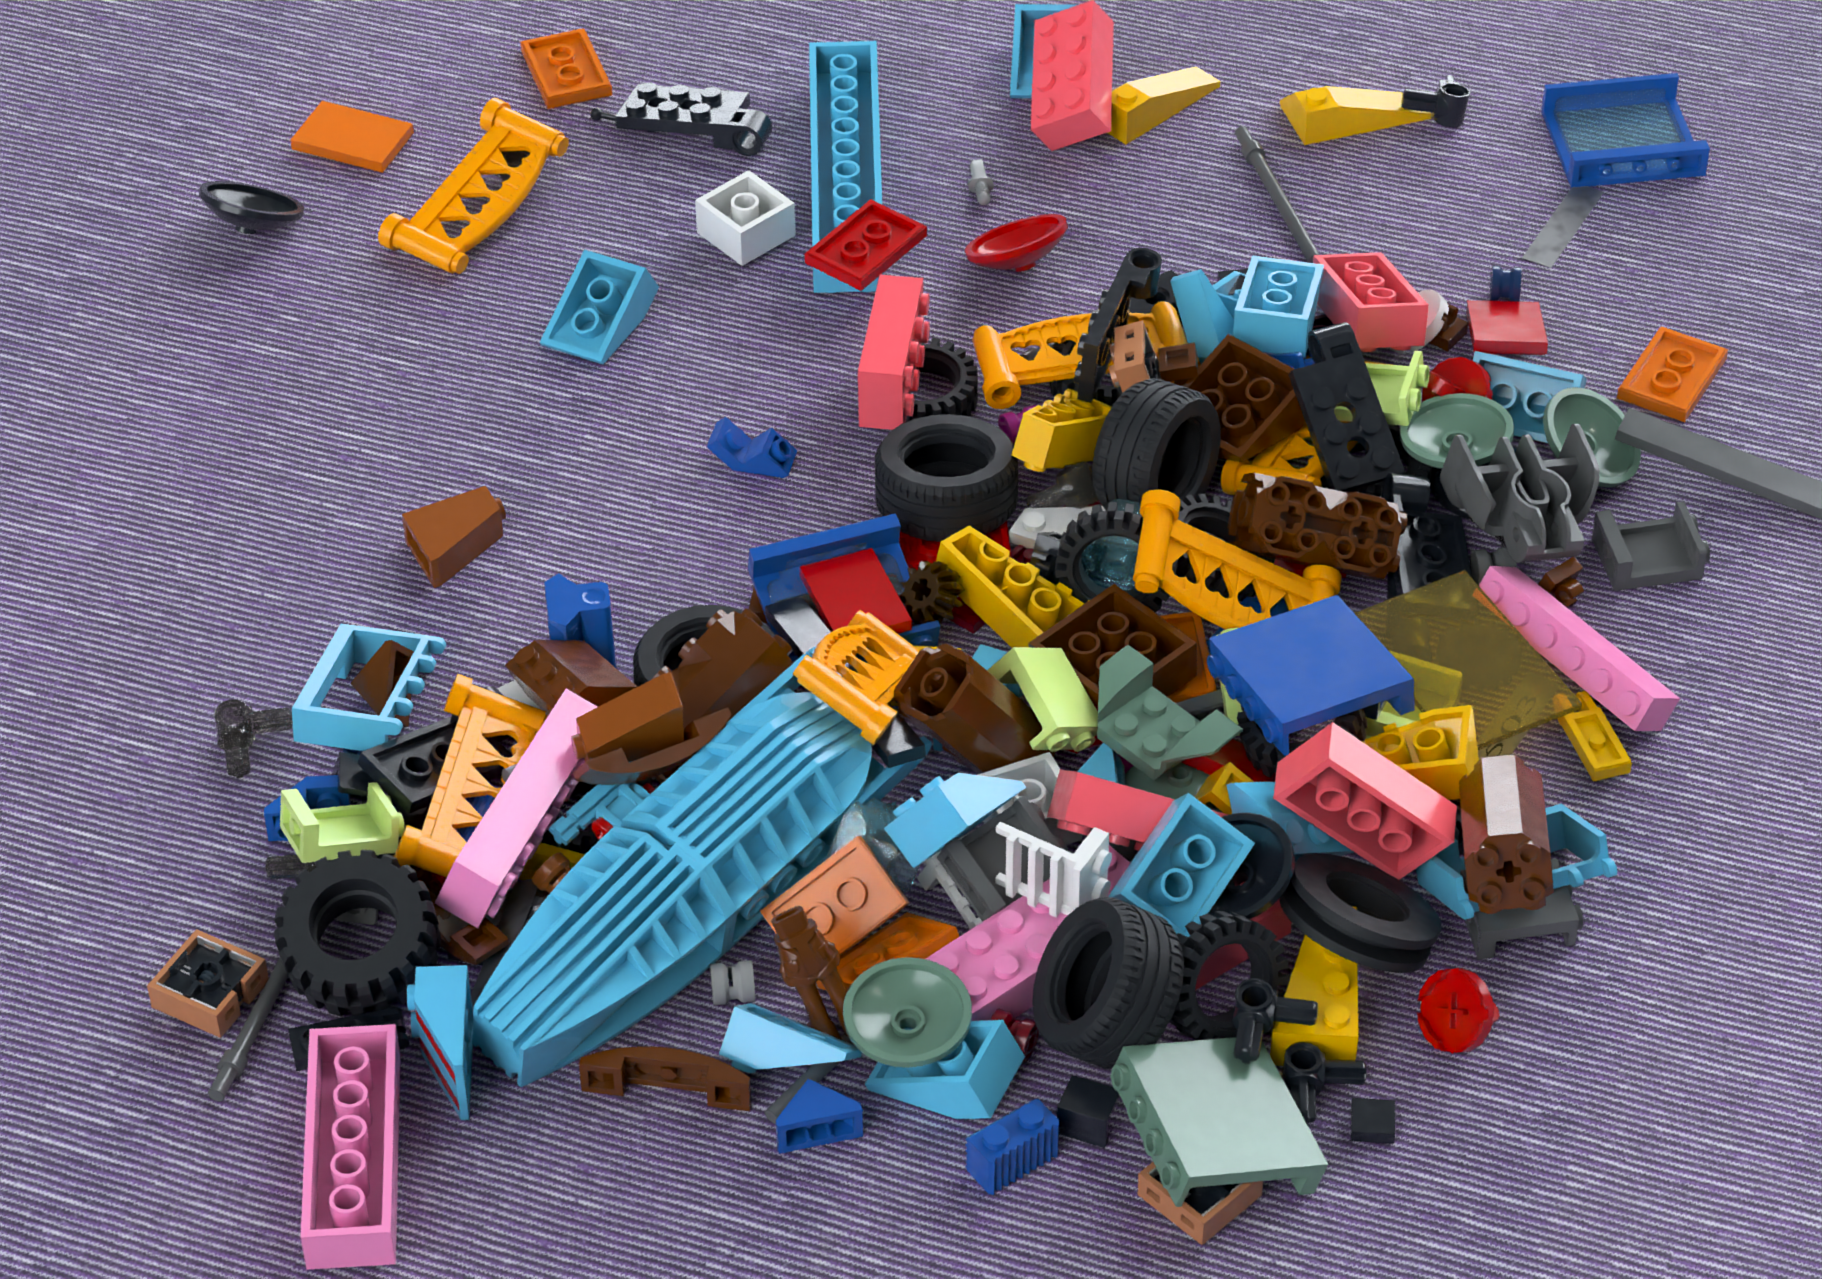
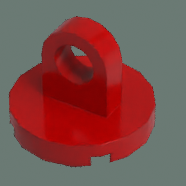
[1422,357,1493,402]
[1417,968,1500,1053]

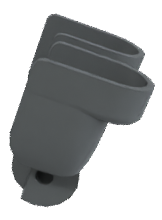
[1440,424,1599,563]

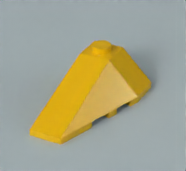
[1107,67,1220,145]
[1280,86,1432,145]
[1361,705,1479,800]

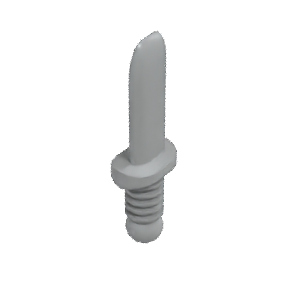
[967,159,994,206]

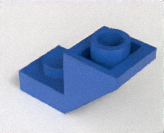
[706,416,798,478]
[264,775,352,841]

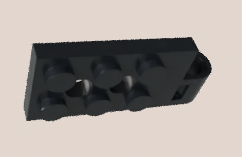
[615,82,772,156]
[1074,248,1162,403]
[1289,322,1405,492]
[1382,473,1479,623]
[357,686,513,814]

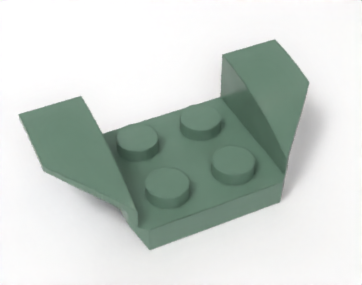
[1097,645,1243,780]

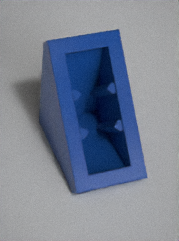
[776,1079,863,1154]

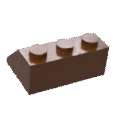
[505,640,637,715]

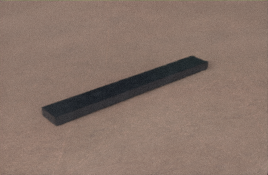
[765,596,926,768]

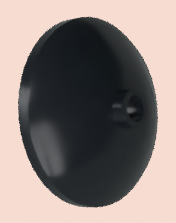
[199,181,304,234]
[1208,813,1295,919]

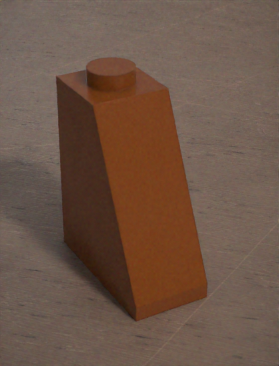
[402,485,506,588]
[571,672,684,762]

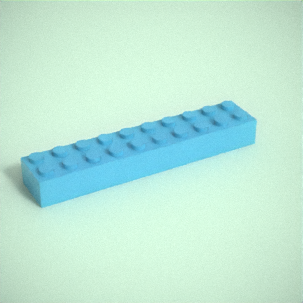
[809,41,884,293]

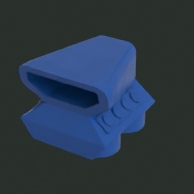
[544,573,617,669]

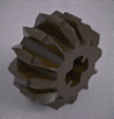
[899,561,965,626]

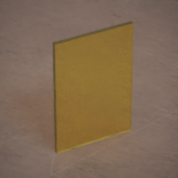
[1355,570,1582,750]

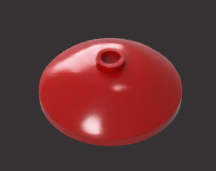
[965,214,1068,272]

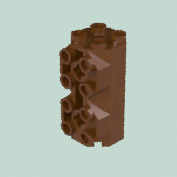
[1227,472,1407,580]
[653,608,793,779]
[894,643,1056,774]
[1459,755,1554,914]

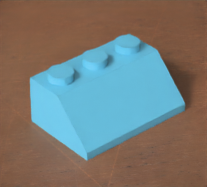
[1472,351,1587,443]
[1227,782,1354,862]
[1108,793,1255,937]

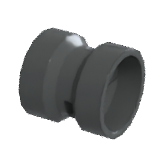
[1470,547,1517,588]

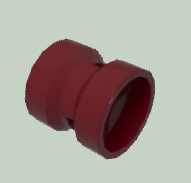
[990,1009,1040,1063]

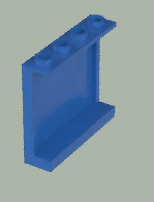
[1207,595,1415,756]

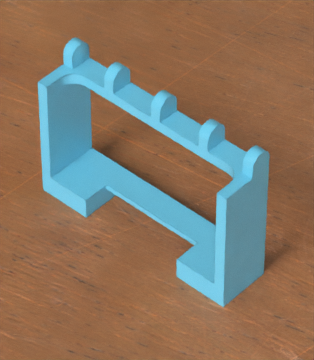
[292,624,446,751]
[1416,804,1617,920]

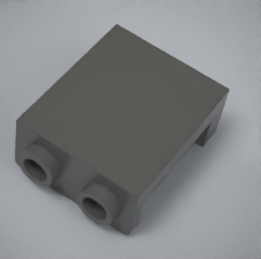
[1592,501,1710,591]
[937,795,1069,922]
[1460,858,1583,960]

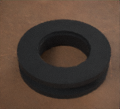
[1279,853,1442,973]

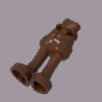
[771,906,849,1040]

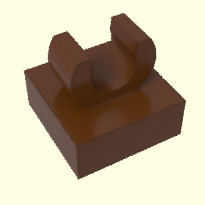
[1429,303,1468,352]
[1159,342,1199,386]
[1538,556,1584,608]

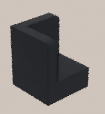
[332,752,375,804]
[1057,1075,1120,1148]

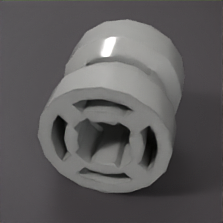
[710,960,756,1006]

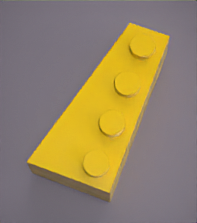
[1011,388,1112,472]
[936,526,1089,648]
[1270,907,1359,1066]

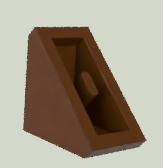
[350,640,414,727]

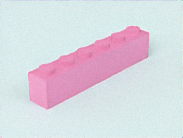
[1472,566,1680,731]

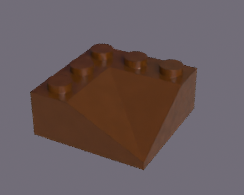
[1182,334,1306,462]
[1028,584,1197,706]

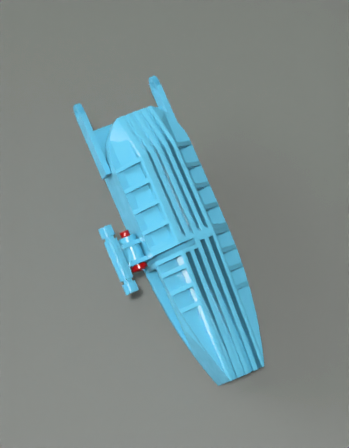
[472,647,932,1087]

